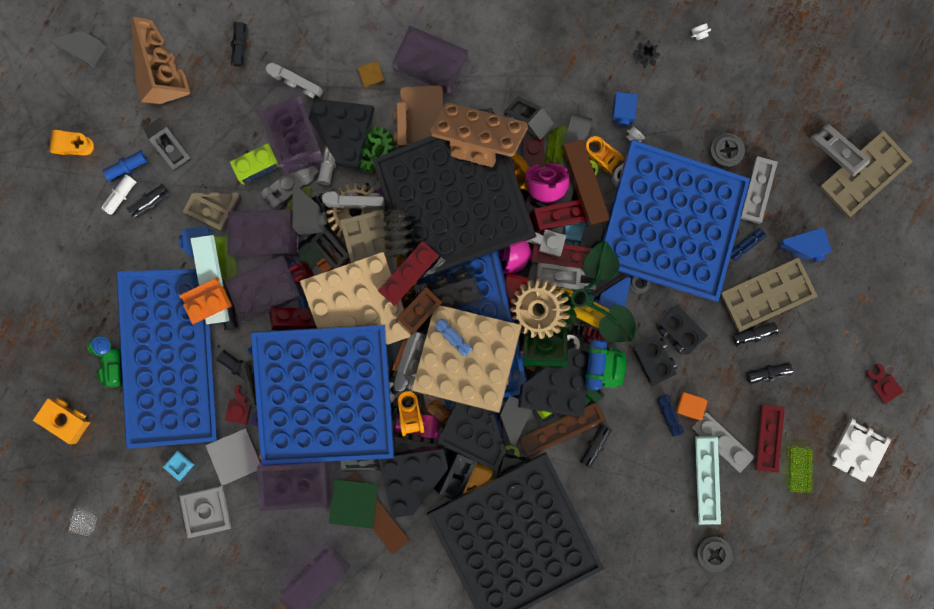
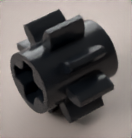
[633,40,661,69]

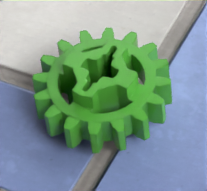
[360,126,396,173]

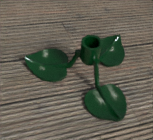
[539,241,636,343]

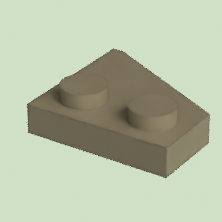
[182,193,241,232]

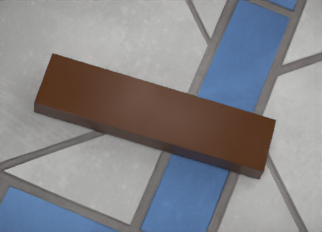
[561,140,610,227]
[519,402,606,458]
[345,471,410,554]

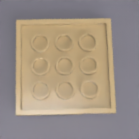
[300,252,410,345]
[412,305,522,413]

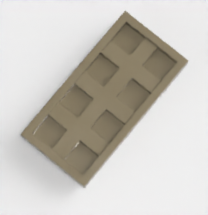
[819,130,913,219]
[340,209,398,274]
[720,257,817,332]

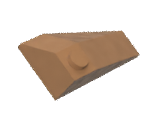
[131,17,190,104]

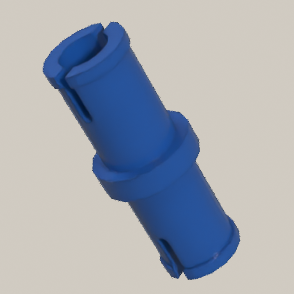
[102,150,148,181]

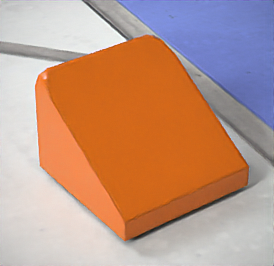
[676,392,708,420]

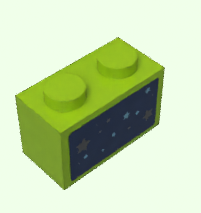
[230,143,281,186]

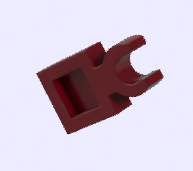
[289,261,314,283]
[580,327,604,344]
[865,363,903,404]
[225,385,252,425]

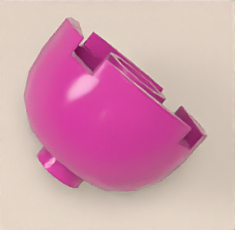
[526,163,569,203]
[498,241,532,274]

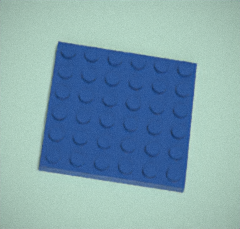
[602,140,751,302]
[251,324,394,465]

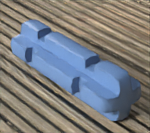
[435,319,472,357]

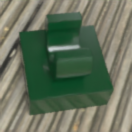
[585,387,604,406]

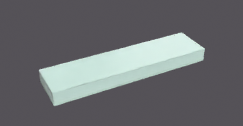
[191,235,229,324]
[695,436,721,525]

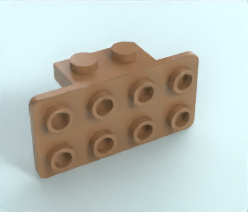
[394,85,443,148]
[430,103,528,167]

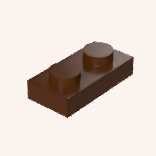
[395,287,442,335]

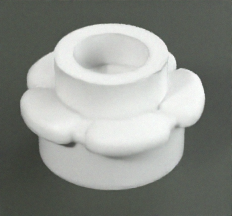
[691,23,711,40]
[626,126,646,142]

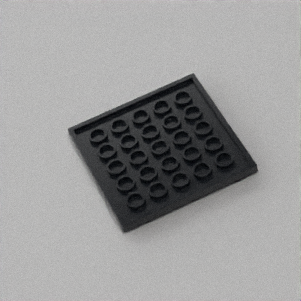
[373,112,537,281]
[427,452,604,609]

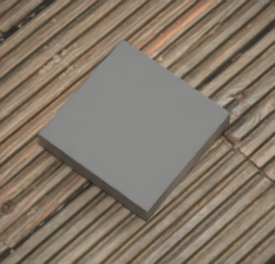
[205,428,263,486]
[179,486,232,538]

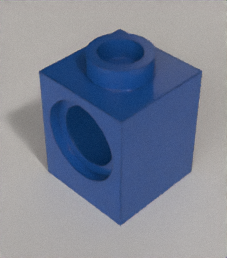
[611,92,638,127]

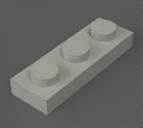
[740,156,778,224]
[691,412,755,473]

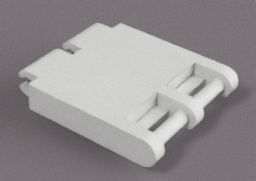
[831,418,891,482]

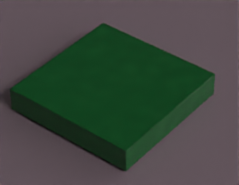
[523,326,568,367]
[329,479,379,529]

